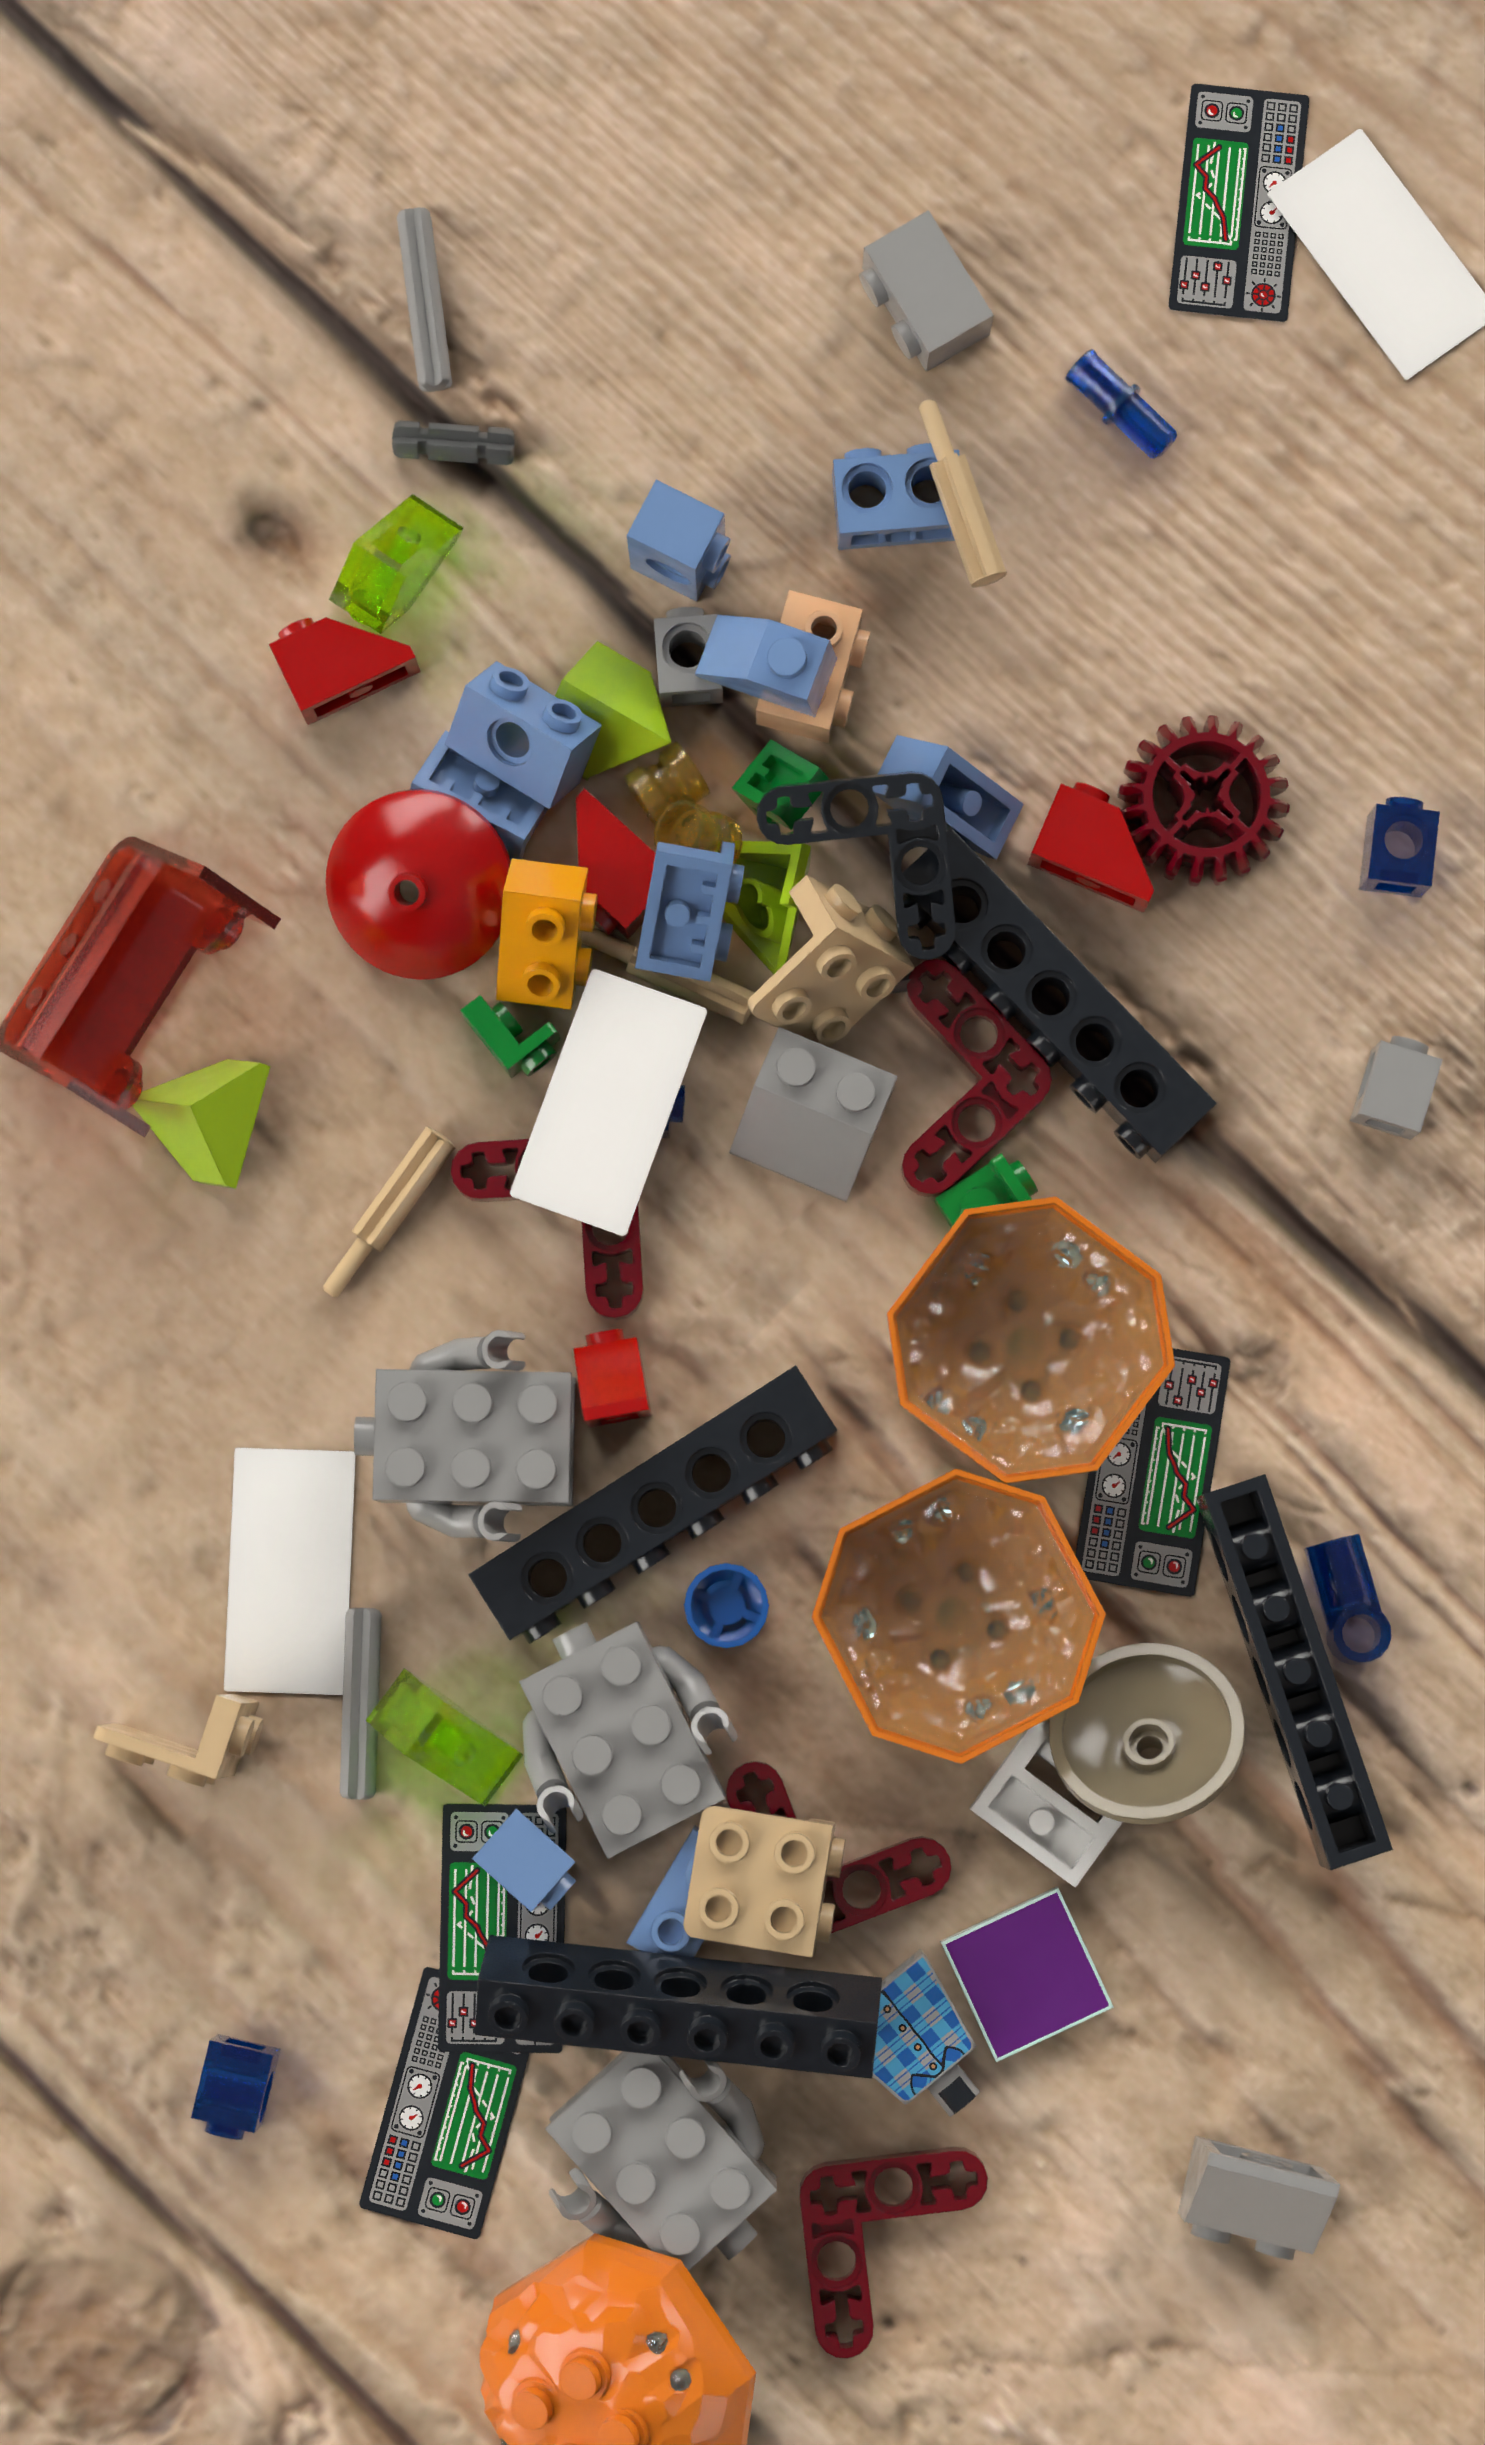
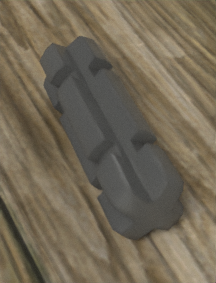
[392,420,515,465]

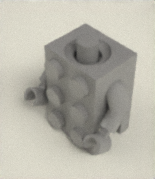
[354,1330,576,1542]
[519,1622,738,1859]
[545,2051,777,2271]

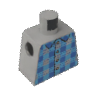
[873,1949,980,2116]

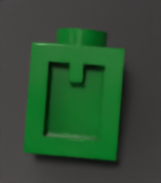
[732,739,830,830]
[460,995,561,1078]
[934,1153,1038,1227]

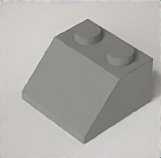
[729,1027,897,1202]
[1178,2136,1340,2260]

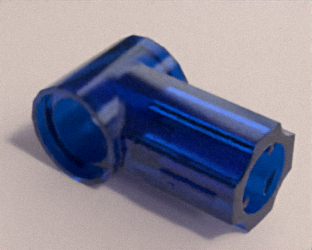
[1304,1534,1392,1665]

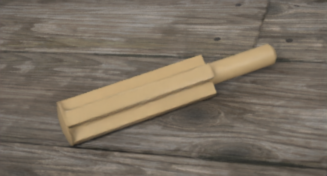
[919,399,1007,588]
[582,928,756,1026]
[323,1126,456,1298]

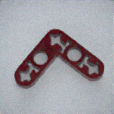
[901,959,1052,1197]
[451,1139,644,1320]
[726,1761,952,1934]
[799,2147,988,2359]

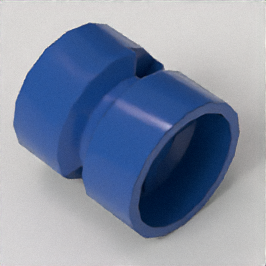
[684,1563,769,1648]

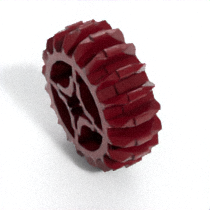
[1117,715,1290,887]

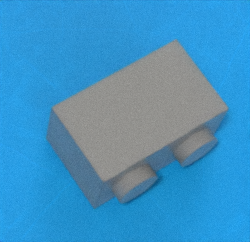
[859,210,994,372]

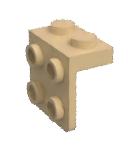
[748,875,914,1047]
[93,1694,264,1787]
[684,1806,846,1958]

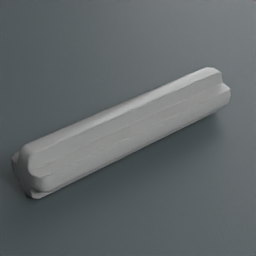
[397,207,452,392]
[340,1608,382,1800]

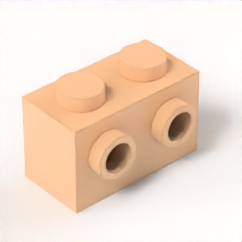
[756,590,871,743]

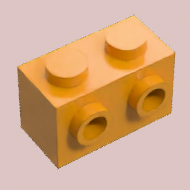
[496,858,597,1010]

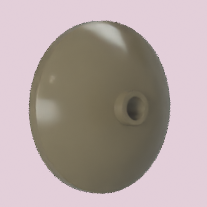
[1049,1643,1245,1825]

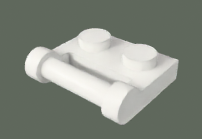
[969,1720,1123,1887]

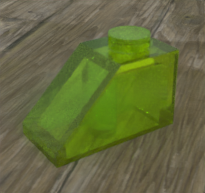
[329,494,464,634]
[365,1668,523,1807]

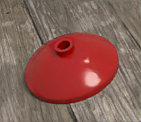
[325,789,511,980]

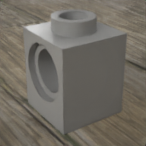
[654,607,723,707]
[1350,1036,1443,1140]

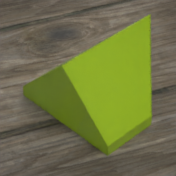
[555,641,672,781]
[712,840,811,975]
[126,1059,271,1189]

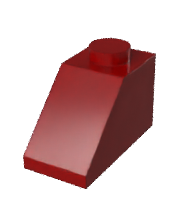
[269,617,421,725]
[1027,782,1154,913]
[576,788,656,939]
[573,1329,652,1428]

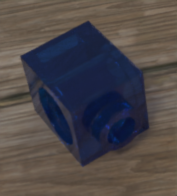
[1359,797,1440,898]
[191,2034,281,2140]

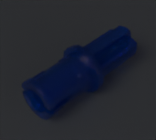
[1065,349,1177,459]

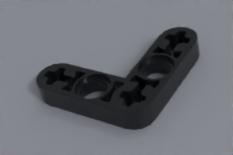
[756,771,956,960]

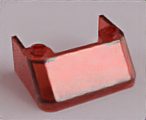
[0,836,281,1138]

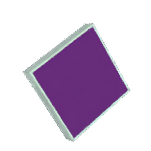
[940,1887,1114,2062]

